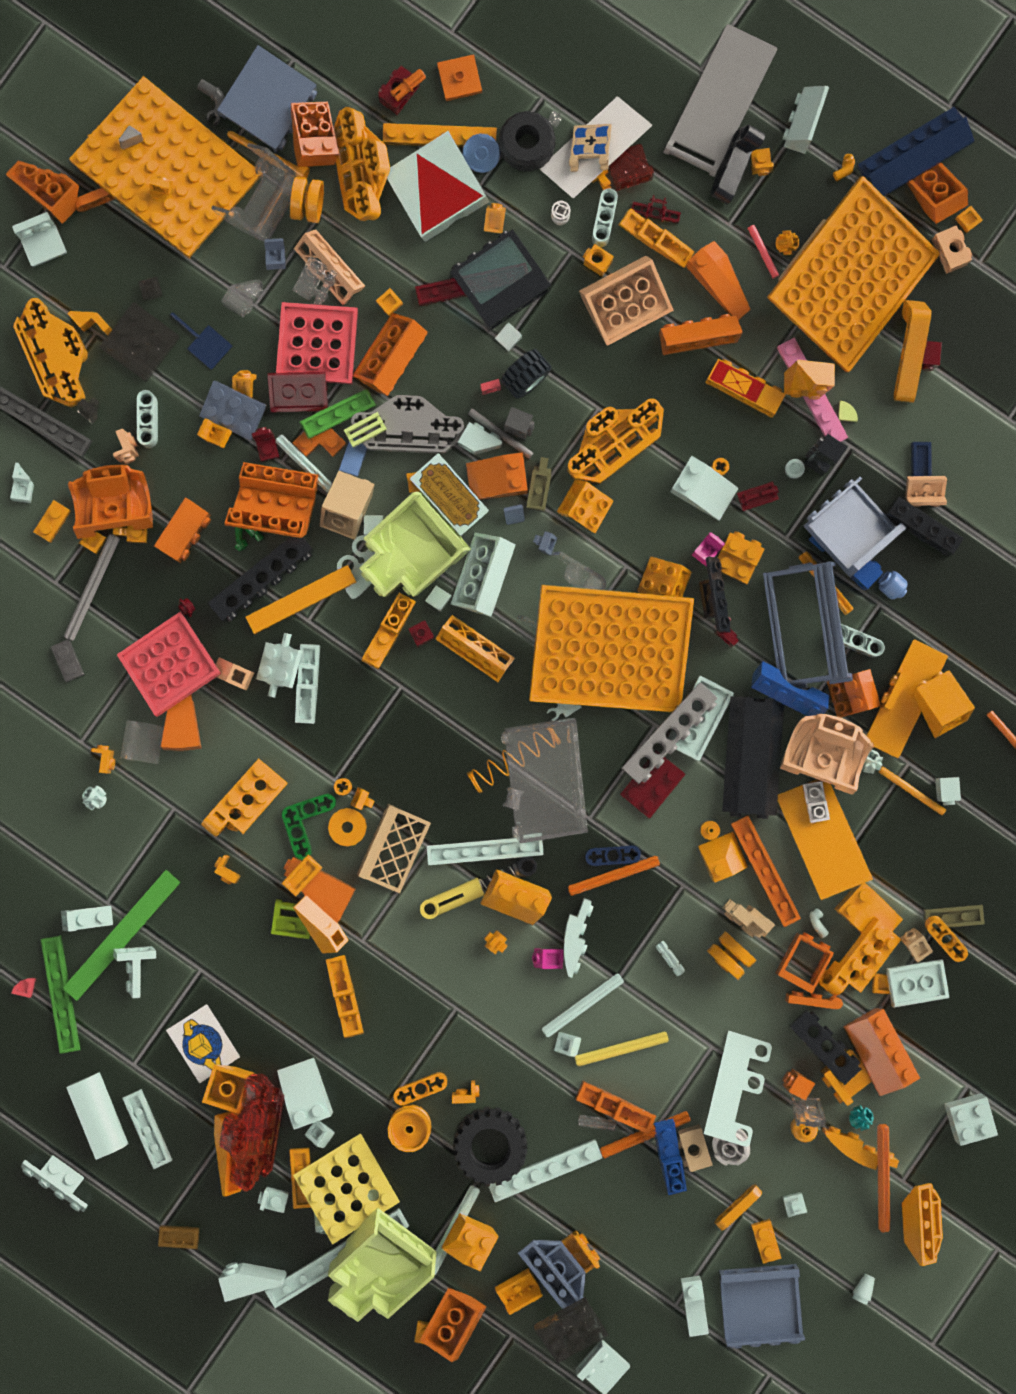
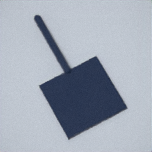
[170,313,233,370]

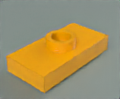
[281,854,323,897]

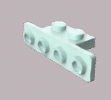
[21,1155,88,1212]

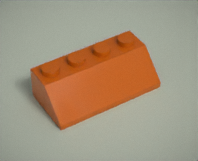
[353,313,428,396]
[659,314,742,355]
[843,1008,920,1096]

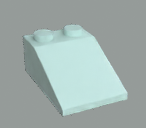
[670,456,738,521]
[277,1057,333,1130]
[219,1262,287,1302]

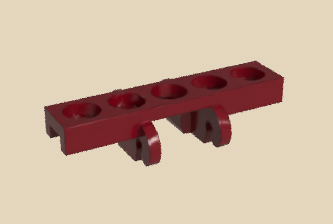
[632,195,681,224]

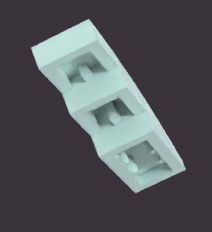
[295,644,320,724]

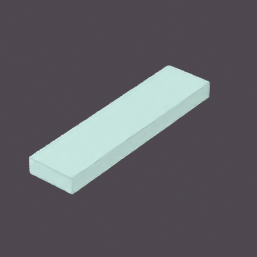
[122,1089,172,1169]

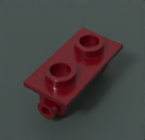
[737,482,779,511]

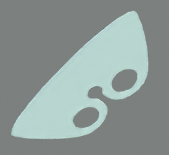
[337,535,375,599]

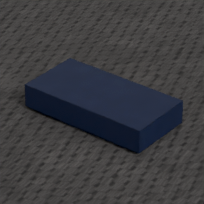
[911,442,932,476]

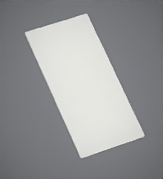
[539,96,652,198]

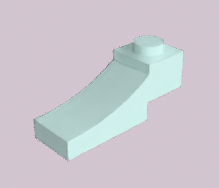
[681,1276,709,1337]

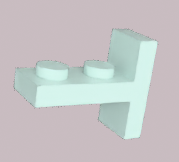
[61,906,113,932]
[113,946,156,998]

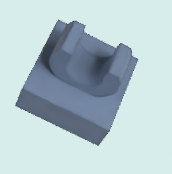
[533,531,557,556]

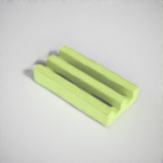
[344,412,387,448]

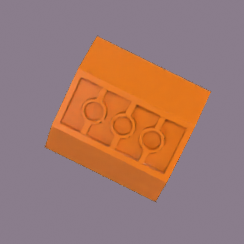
[225,462,318,538]

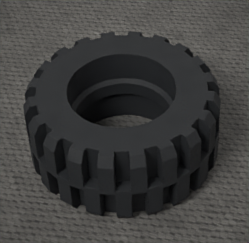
[453,1107,527,1186]

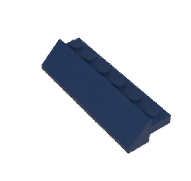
[857,107,975,196]

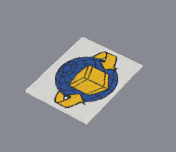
[166,1004,240,1083]

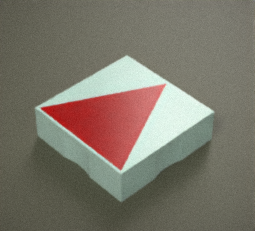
[387,131,489,242]

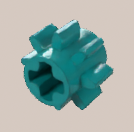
[849,1105,874,1131]

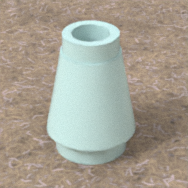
[852,1273,875,1305]

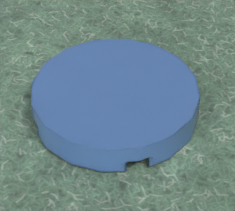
[463,133,500,173]

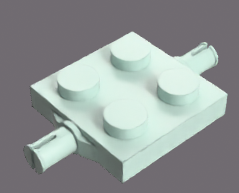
[256,633,302,698]

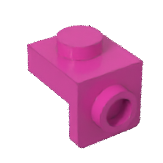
[692,532,725,567]

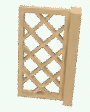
[357,804,431,893]

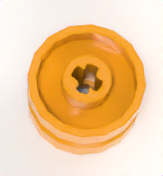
[290,177,324,223]
[707,931,757,980]
[388,1104,432,1152]

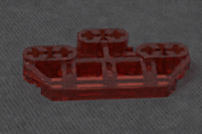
[220,1074,285,1191]

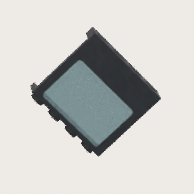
[450,229,552,332]

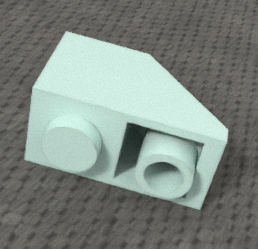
[458,422,502,455]

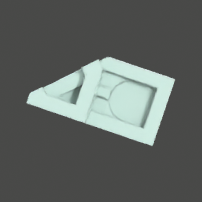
[10,463,34,503]

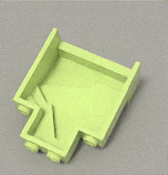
[359,492,472,597]
[328,1208,437,1322]

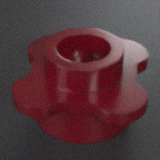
[178,598,195,617]

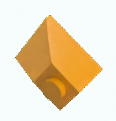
[698,832,748,883]

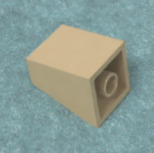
[320,471,374,540]

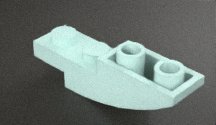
[564,898,593,978]

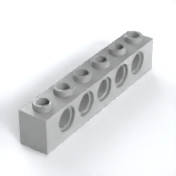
[621,682,718,784]

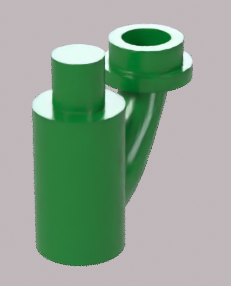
[234,527,264,552]

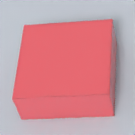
[480,379,501,395]

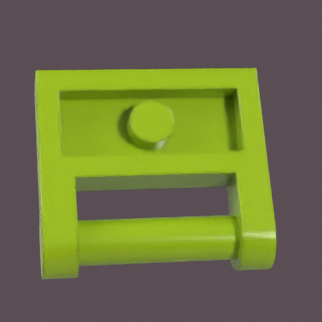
[271,899,310,939]

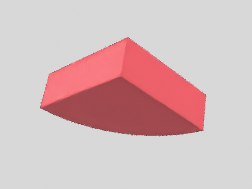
[11,978,36,998]

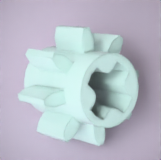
[862,750,883,774]
[82,785,107,810]

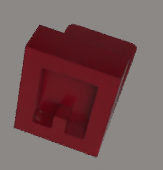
[251,427,280,462]

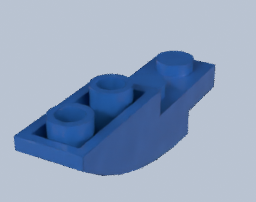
[654,1118,687,1195]

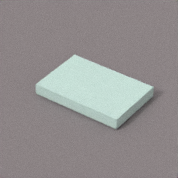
[886,959,949,1007]

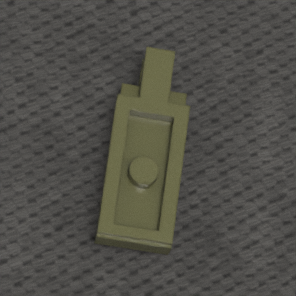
[526,457,552,512]

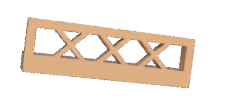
[294,230,365,305]

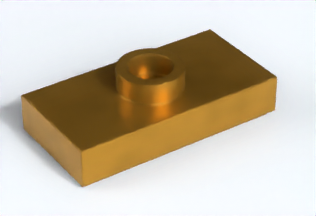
[158,1225,199,1249]

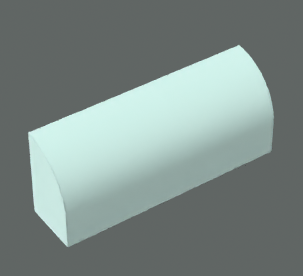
[66,1072,129,1160]

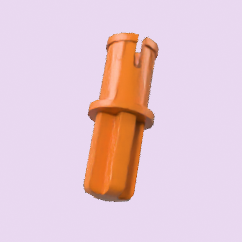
[390,69,426,102]

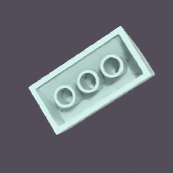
[451,532,516,617]

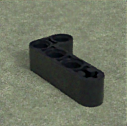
[710,124,765,205]

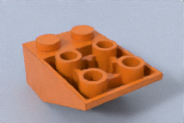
[291,102,339,167]

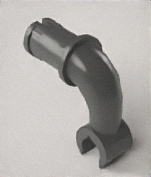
[197,79,225,126]

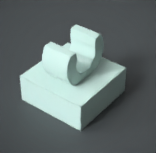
[782,1192,807,1217]

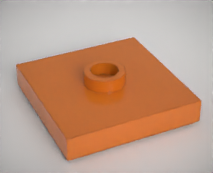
[437,54,482,101]

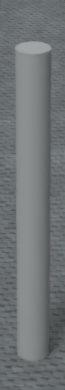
[468,408,534,459]

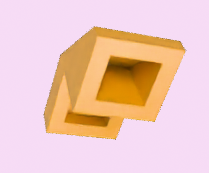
[67,311,114,336]

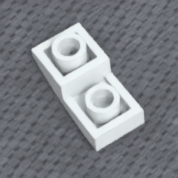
[802,781,830,823]

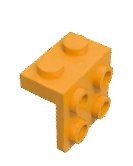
[820,1049,872,1106]

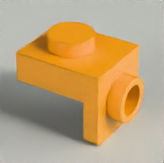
[197,418,232,448]
[91,745,115,774]
[214,855,241,885]

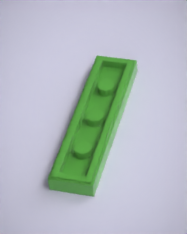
[299,389,376,440]

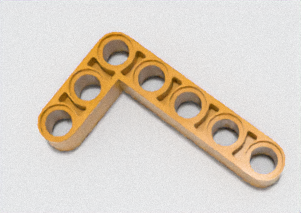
[894,300,931,403]

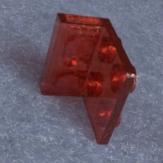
[609,144,654,191]

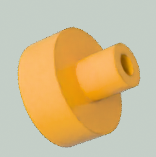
[700,821,720,840]

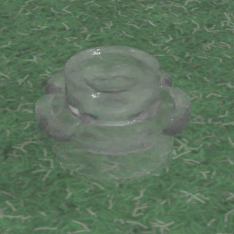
[548,110,562,128]

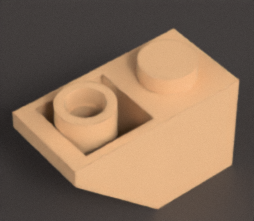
[216,657,254,690]

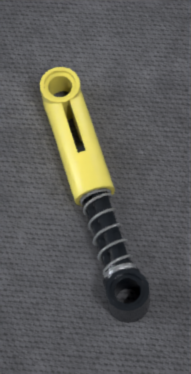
[420,856,537,919]

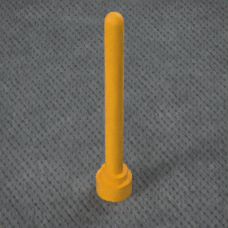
[227,131,310,179]

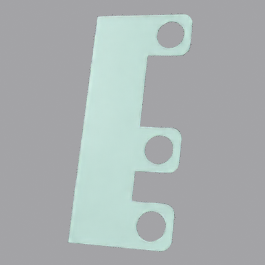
[704,1031,772,1147]

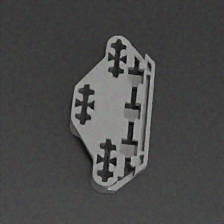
[351,395,464,454]

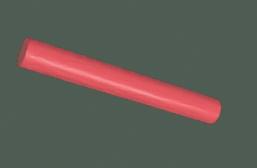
[747,225,779,279]

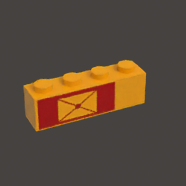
[705,359,786,418]

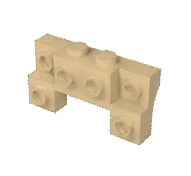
[722,899,775,938]

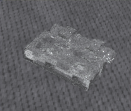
[293,256,337,305]

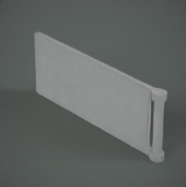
[663,24,777,177]

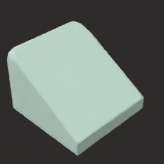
[495,322,522,352]
[425,586,452,612]
[554,1032,581,1057]
[305,1121,335,1148]

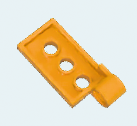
[201,758,288,837]
[819,917,902,996]

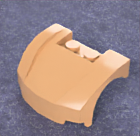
[780,714,874,795]

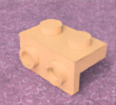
[113,428,139,464]
[905,476,947,507]

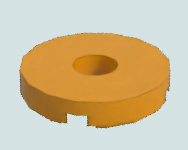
[328,808,367,847]

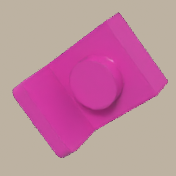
[532,948,564,969]

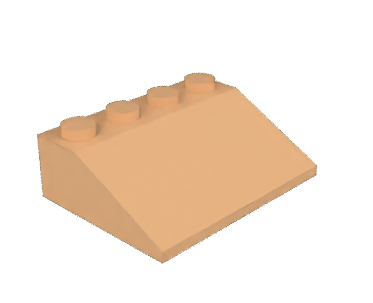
[579,256,674,346]

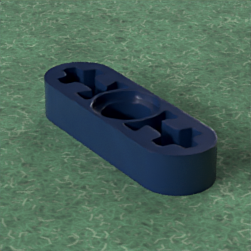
[585,845,641,866]

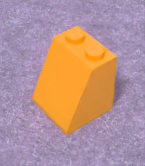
[913,670,975,738]

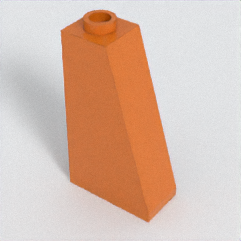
[283,857,356,924]

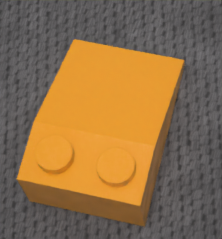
[834,883,903,947]

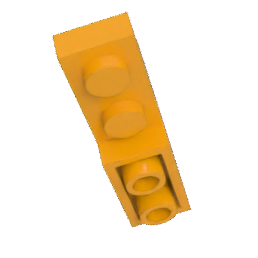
[361,592,416,669]
[822,1126,899,1170]

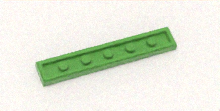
[40,935,80,1054]

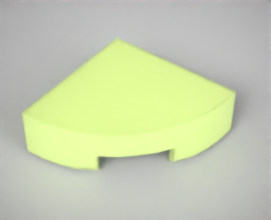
[838,401,858,422]

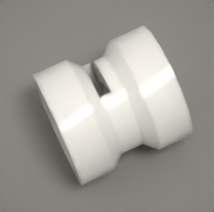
[551,201,571,225]

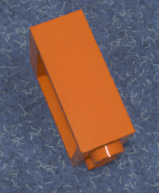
[775,932,834,994]

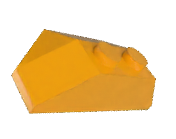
[902,1183,943,1266]

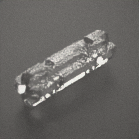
[578,1115,616,1131]

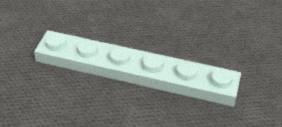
[427,836,544,865]
[489,1139,603,1202]

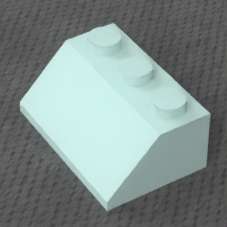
[783,86,829,154]

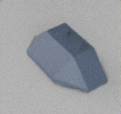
[518,1240,586,1315]

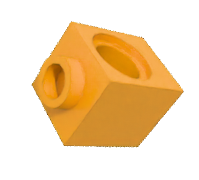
[583,244,614,277]

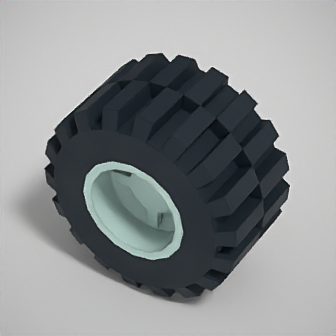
[501,349,552,399]

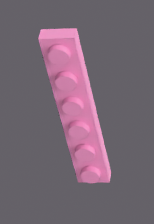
[777,337,848,442]

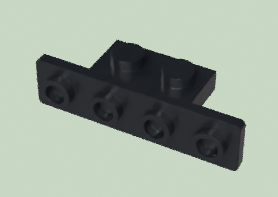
[699,556,731,633]

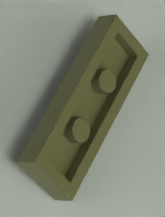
[923,905,985,929]

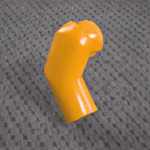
[833,154,855,181]

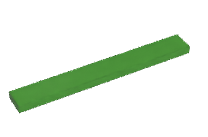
[62,870,181,1001]

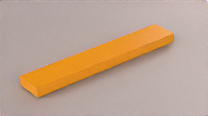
[246,565,357,634]

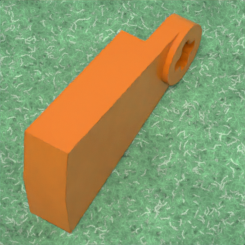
[161,694,202,751]

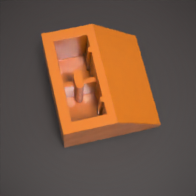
[827,669,881,718]

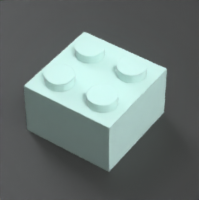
[944,1093,998,1146]

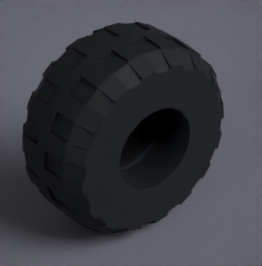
[499,111,555,172]

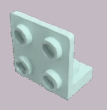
[12,212,67,267]
[576,1339,630,1394]

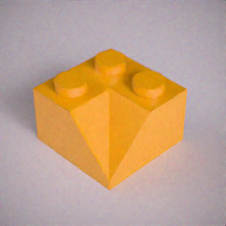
[784,360,835,400]
[202,1064,254,1114]
[441,1213,499,1271]

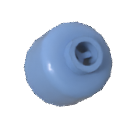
[879,571,908,600]

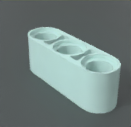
[592,188,618,247]
[137,390,158,448]
[841,624,885,657]

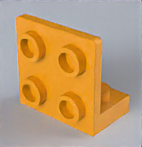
[557,479,613,533]
[638,557,692,597]

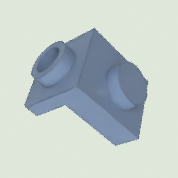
[264,238,286,270]

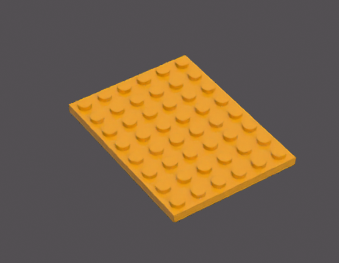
[69,76,262,258]
[767,176,941,372]
[529,585,694,712]

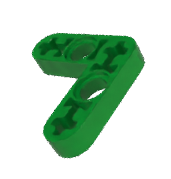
[282,794,336,860]

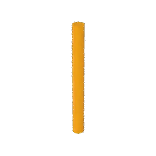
[878,766,946,815]

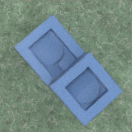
[339,438,367,477]

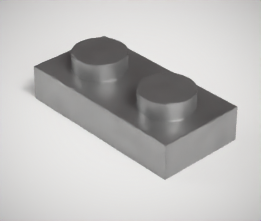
[51,639,85,682]

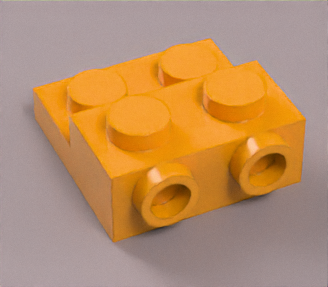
[717,531,764,585]

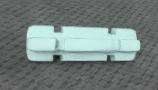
[656,941,685,976]

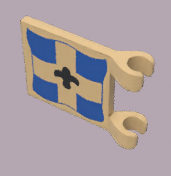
[569,124,612,172]

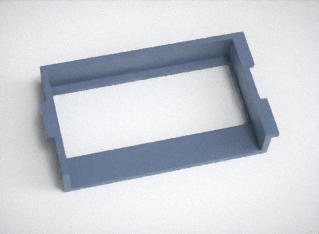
[763,561,853,689]

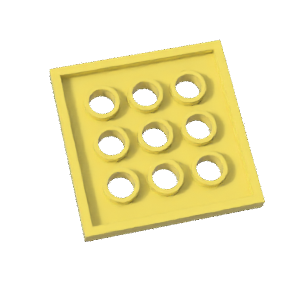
[293,1133,400,1245]

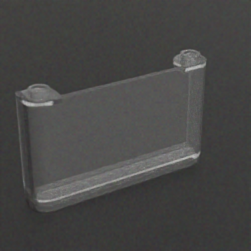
[501,718,588,843]

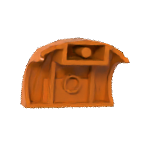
[68,465,153,539]

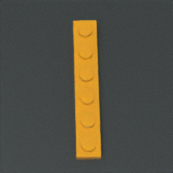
[383,123,497,148]

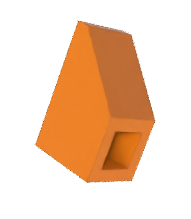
[782,1068,815,1100]

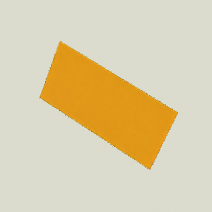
[777,779,873,900]

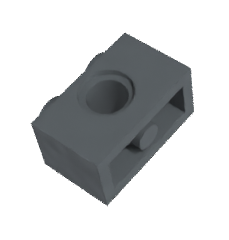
[504,407,535,440]

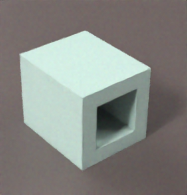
[935,777,961,805]

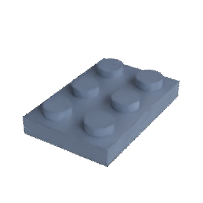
[199,381,267,441]

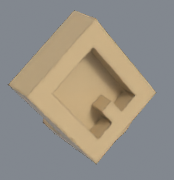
[900,928,933,963]

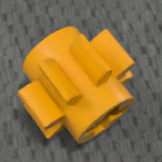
[775,230,799,255]
[484,930,508,954]

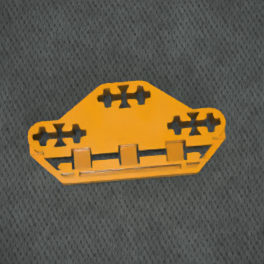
[333,107,390,221]
[13,298,88,408]
[567,399,664,484]

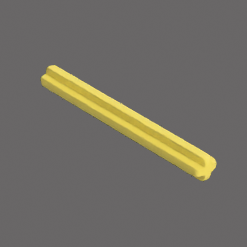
[575,1032,669,1066]

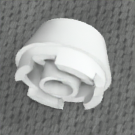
[712,1129,750,1166]

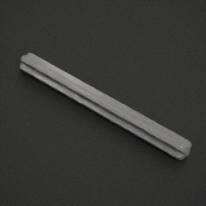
[64,534,119,641]

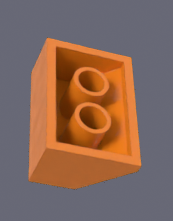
[154,497,211,563]
[419,1288,487,1362]

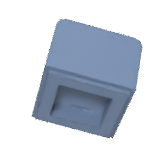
[504,504,525,525]

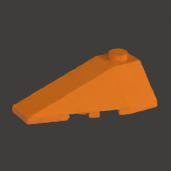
[6,161,79,224]
[686,241,751,321]

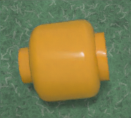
[791,1115,818,1143]

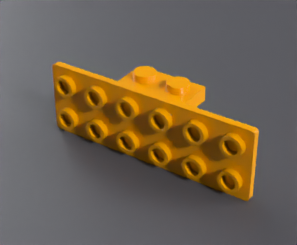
[866,640,948,758]

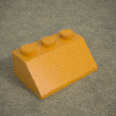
[480,869,552,925]

